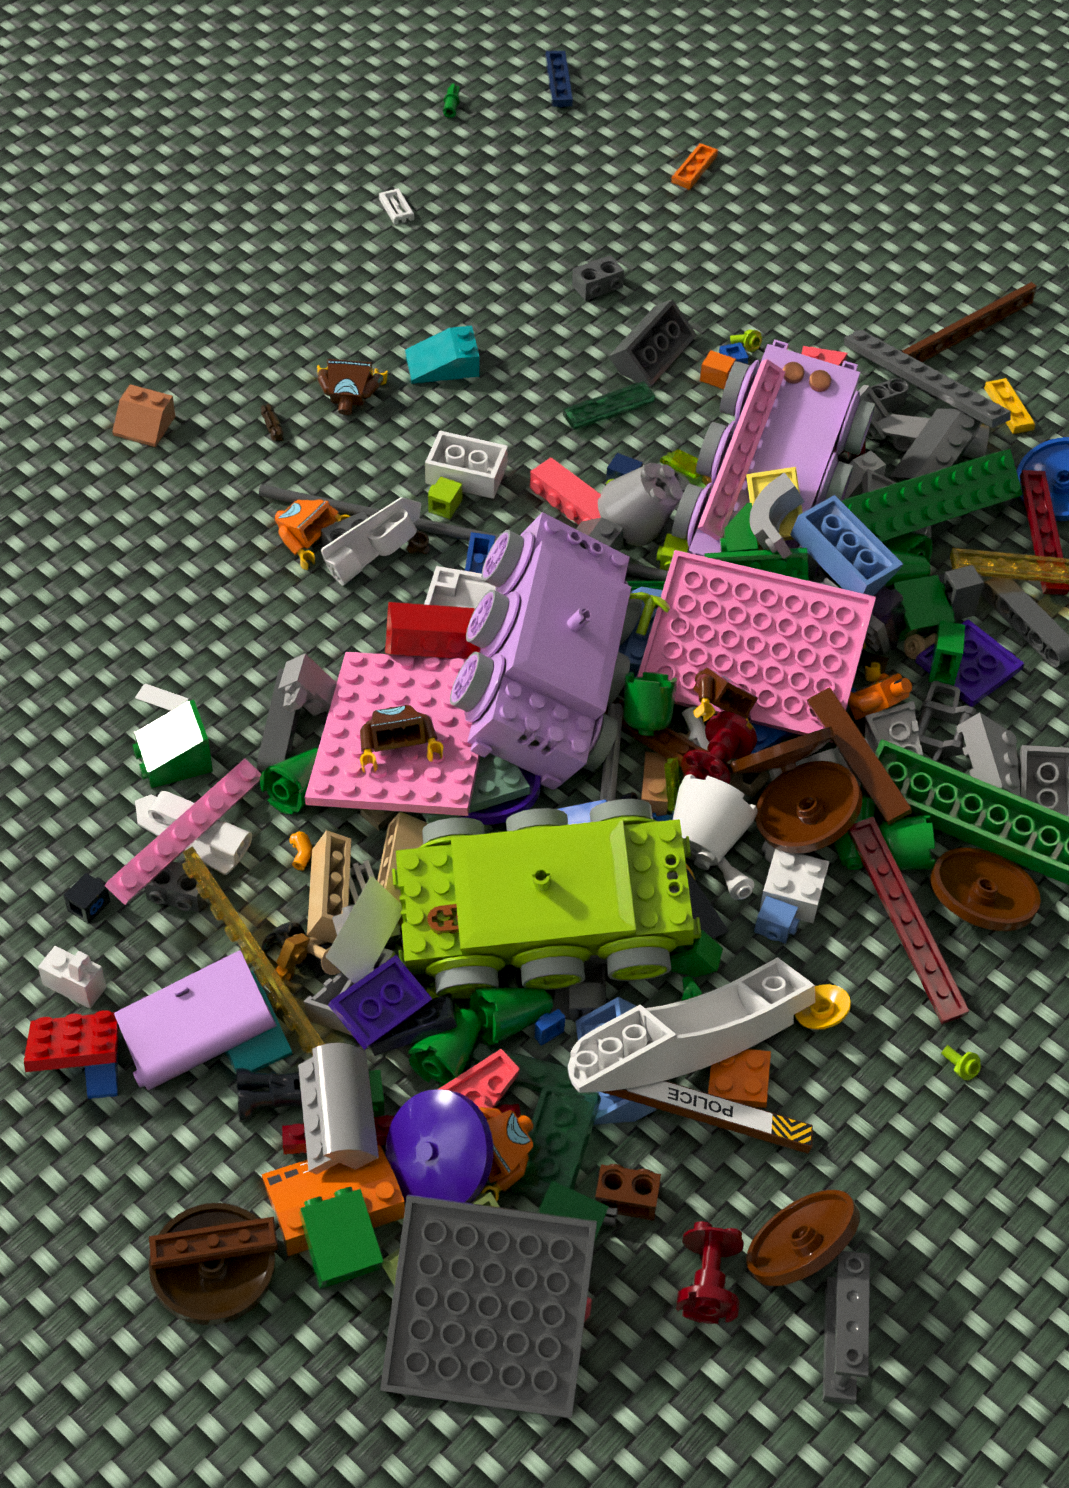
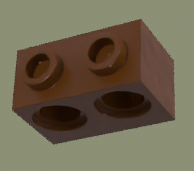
[595,1164,661,1221]

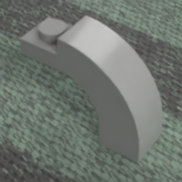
[750,472,804,559]

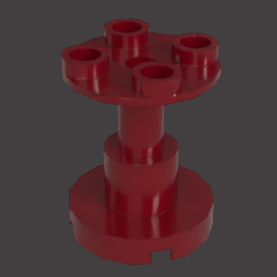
[681,711,757,784]
[676,1221,744,1324]

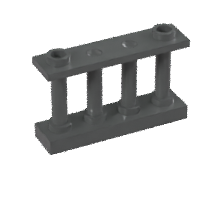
[822,1251,870,1405]

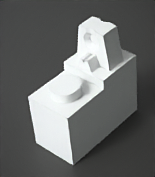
[38,946,107,1009]

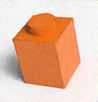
[700,350,736,389]

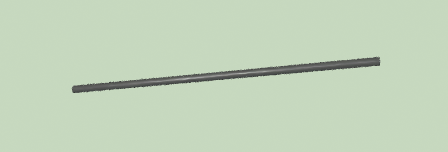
[259,484,668,581]

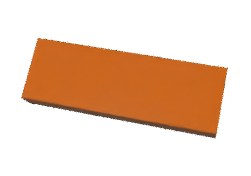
[671,143,718,189]

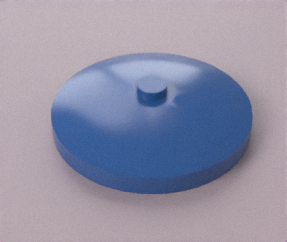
[1017,437,1069,521]

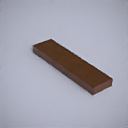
[149,1217,278,1270]

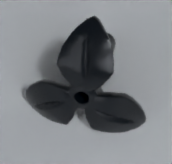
[261,922,306,969]

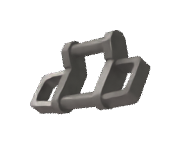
[918,681,976,762]

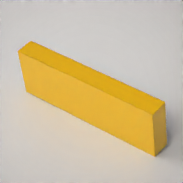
[984,378,1035,434]

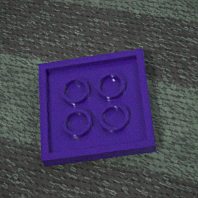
[915,619,1024,707]

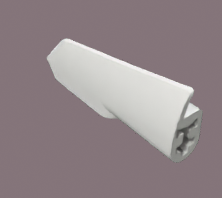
[321,497,422,586]
[135,791,252,875]

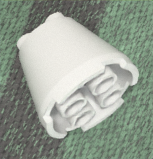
[673,774,758,870]

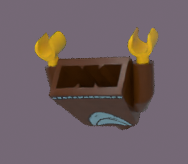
[317,359,388,415]
[694,668,758,730]
[360,705,444,773]

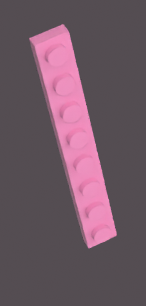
[698,359,785,540]
[105,759,261,905]

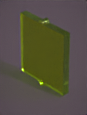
[660,449,702,479]
[664,758,680,811]

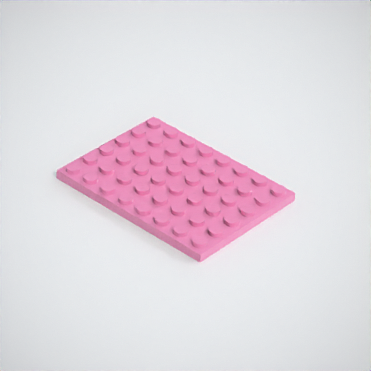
[637,550,876,743]
[305,652,480,816]

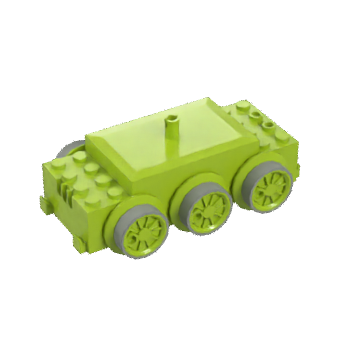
[392,799,701,1000]

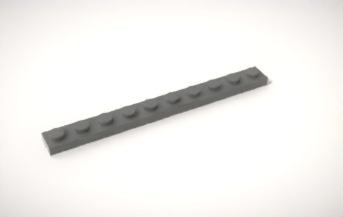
[844,330,1011,428]

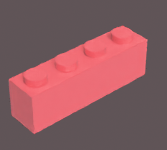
[530,458,601,525]

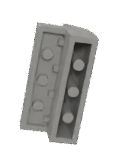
[298,1043,379,1174]

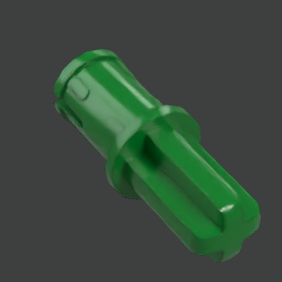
[443,83,460,118]

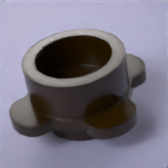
[406,530,430,554]

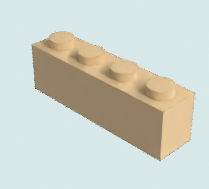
[377,812,428,926]
[307,830,351,943]

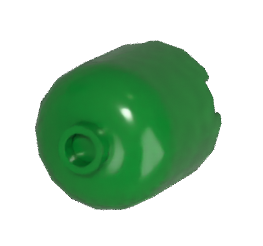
[623,672,677,736]
[878,815,935,870]

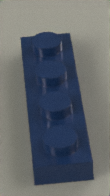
[545,51,573,108]

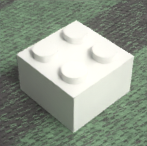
[760,849,829,923]

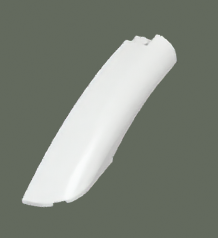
[568,957,815,1093]

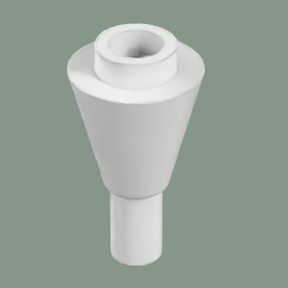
[717,857,754,900]

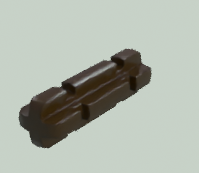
[261,403,284,442]

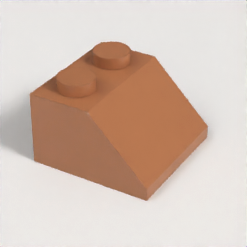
[112,384,175,447]

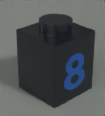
[64,873,111,924]

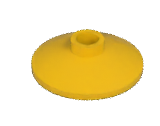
[795,984,851,1030]

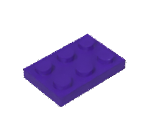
[328,955,432,1050]

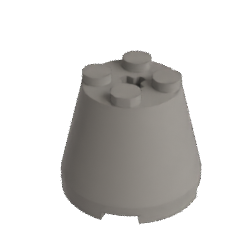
[598,463,683,546]

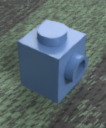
[754,896,800,944]

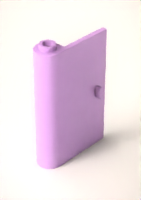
[114,950,277,1091]

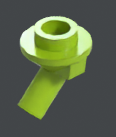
[730,329,762,352]
[940,1045,981,1080]

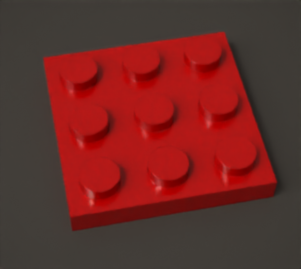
[24,1010,119,1072]

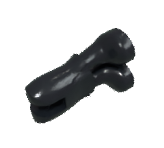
[236,1068,302,1122]

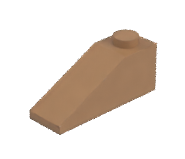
[641,752,671,816]

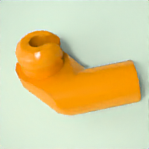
[289,831,313,871]

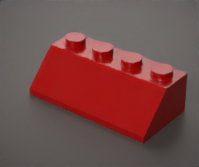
[385,602,480,659]

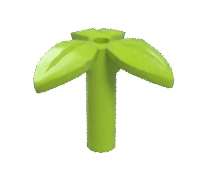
[629,592,670,636]

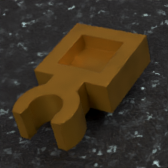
[272,933,310,984]

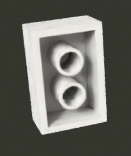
[425,431,508,499]

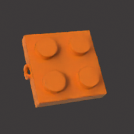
[708,1049,771,1108]

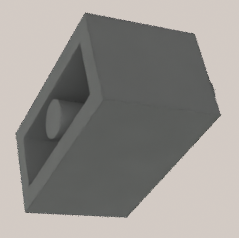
[943,565,984,621]

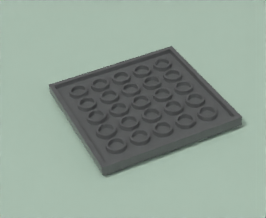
[380,1195,597,1418]

